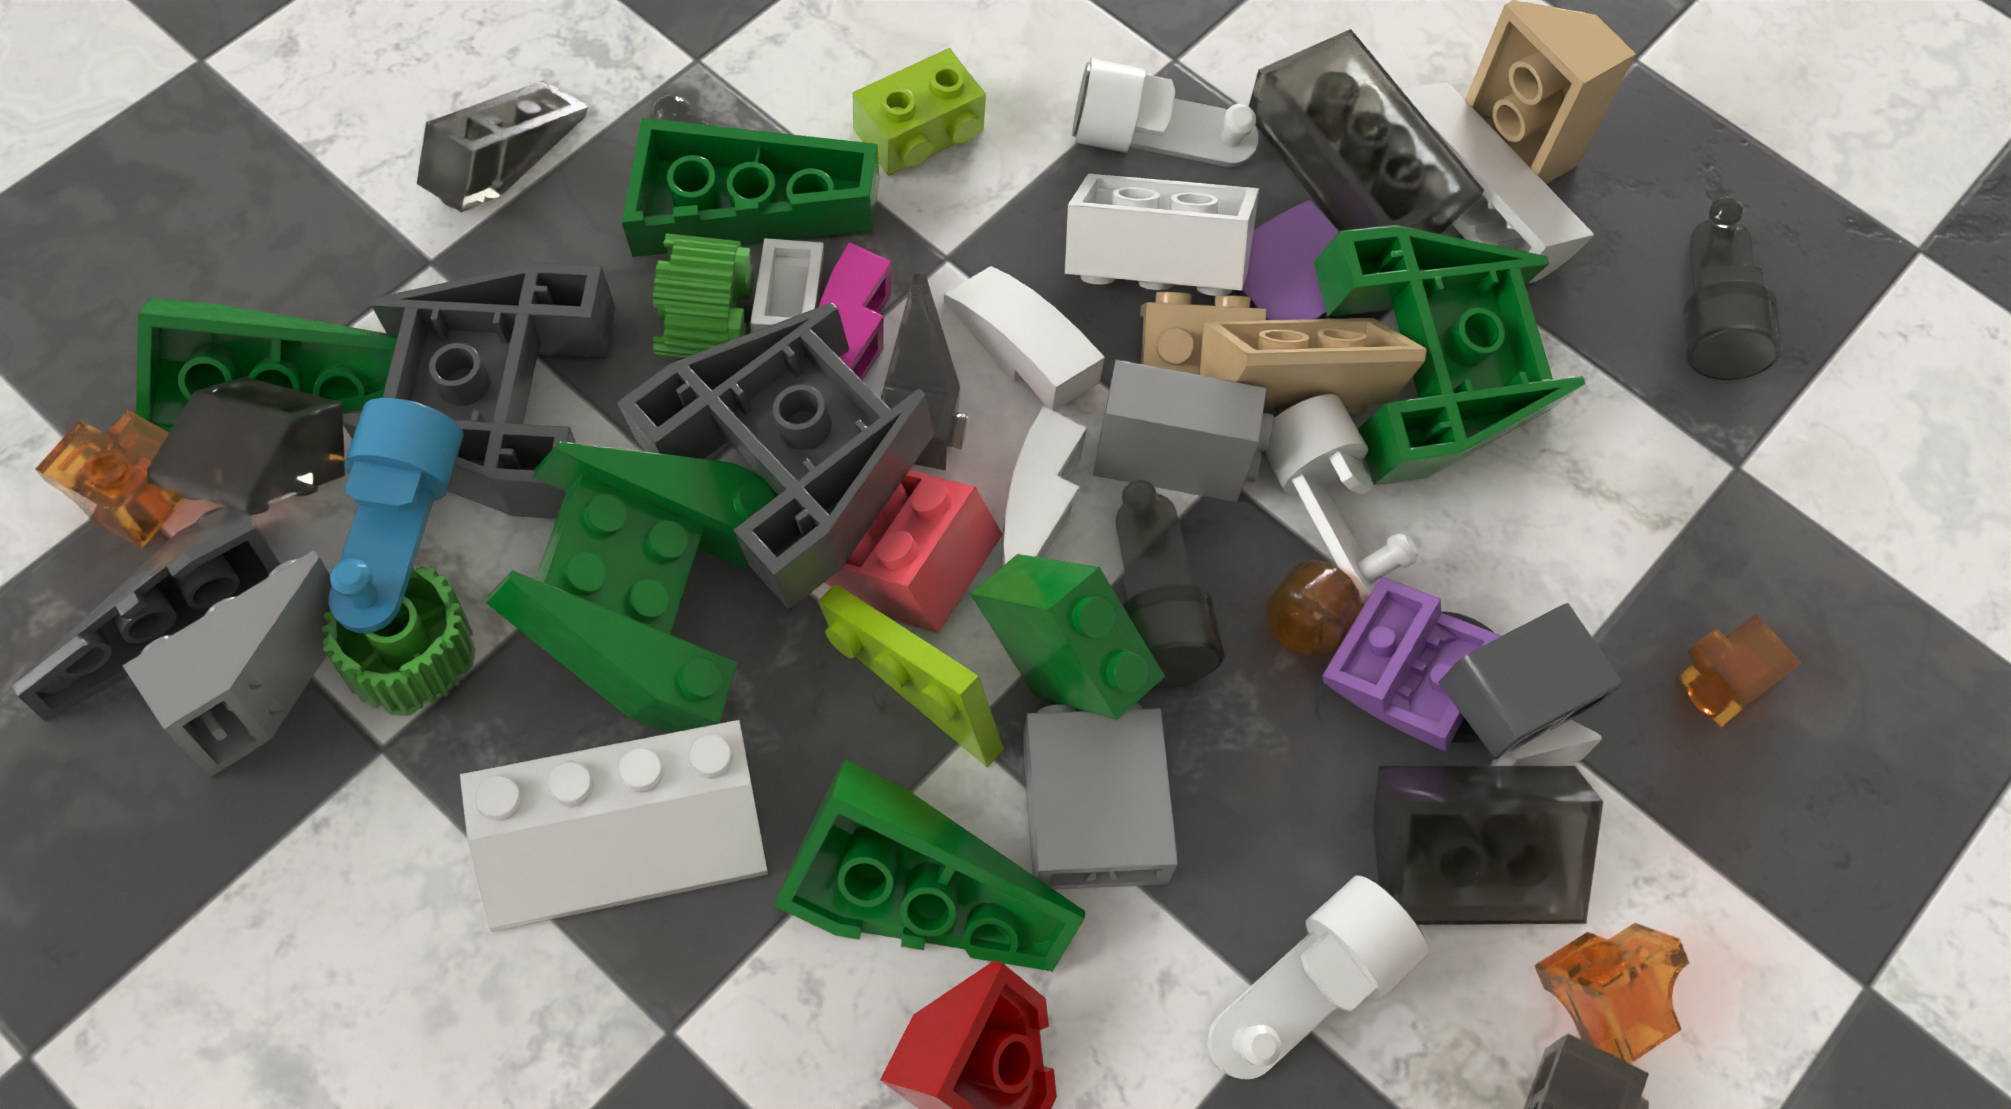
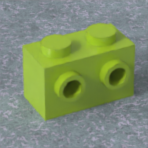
[852,48,986,176]

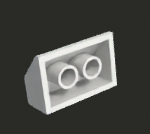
[1065,174,1259,296]

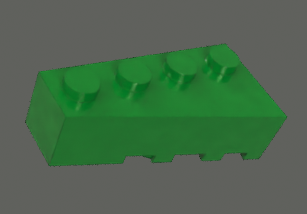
[621,118,880,257]

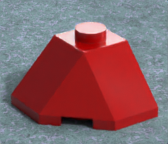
[880,961,1057,1109]

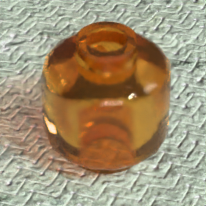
[1266,560,1362,656]

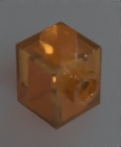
[1678,615,1802,728]

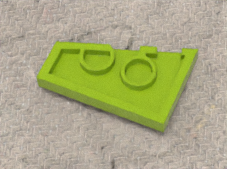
[818,584,1004,768]

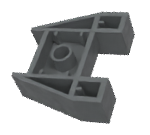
[341,262,616,519]
[617,302,934,610]

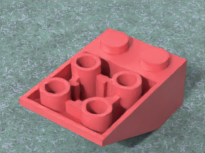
[824,470,1003,633]

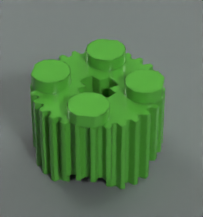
[653,233,754,359]
[322,566,475,716]

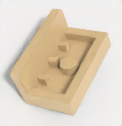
[1140,292,1266,375]

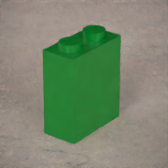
[970,554,1165,720]

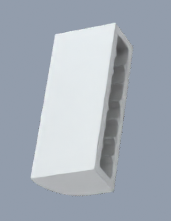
[1366,81,1594,284]

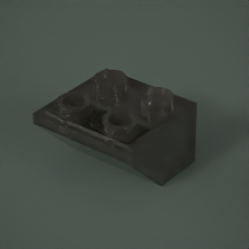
[147,376,345,515]

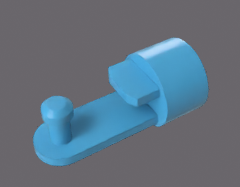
[328,398,464,633]

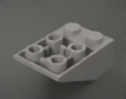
[122,550,332,778]

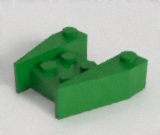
[1313,225,1585,485]
[486,441,778,733]

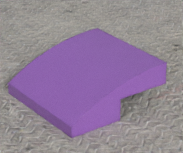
[1239,200,1344,320]
[1322,576,1502,752]

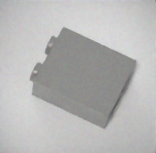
[1093,360,1274,503]
[1022,703,1178,890]

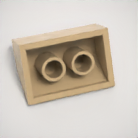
[1465,0,1636,184]
[1200,318,1426,413]

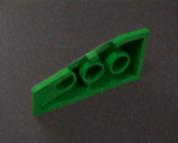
[135,298,398,443]
[773,759,1085,972]

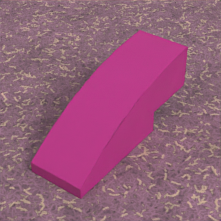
[819,242,891,381]

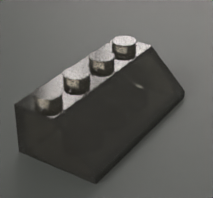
[1249,29,1484,234]

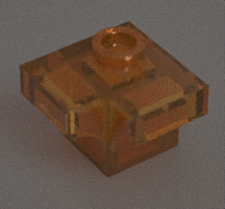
[35,410,188,549]
[1534,923,1689,1066]

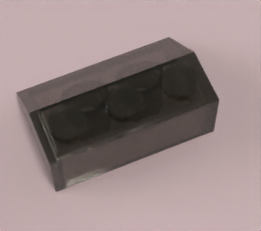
[1373,766,1603,925]

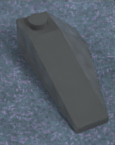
[12,499,281,721]

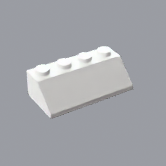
[460,720,768,932]

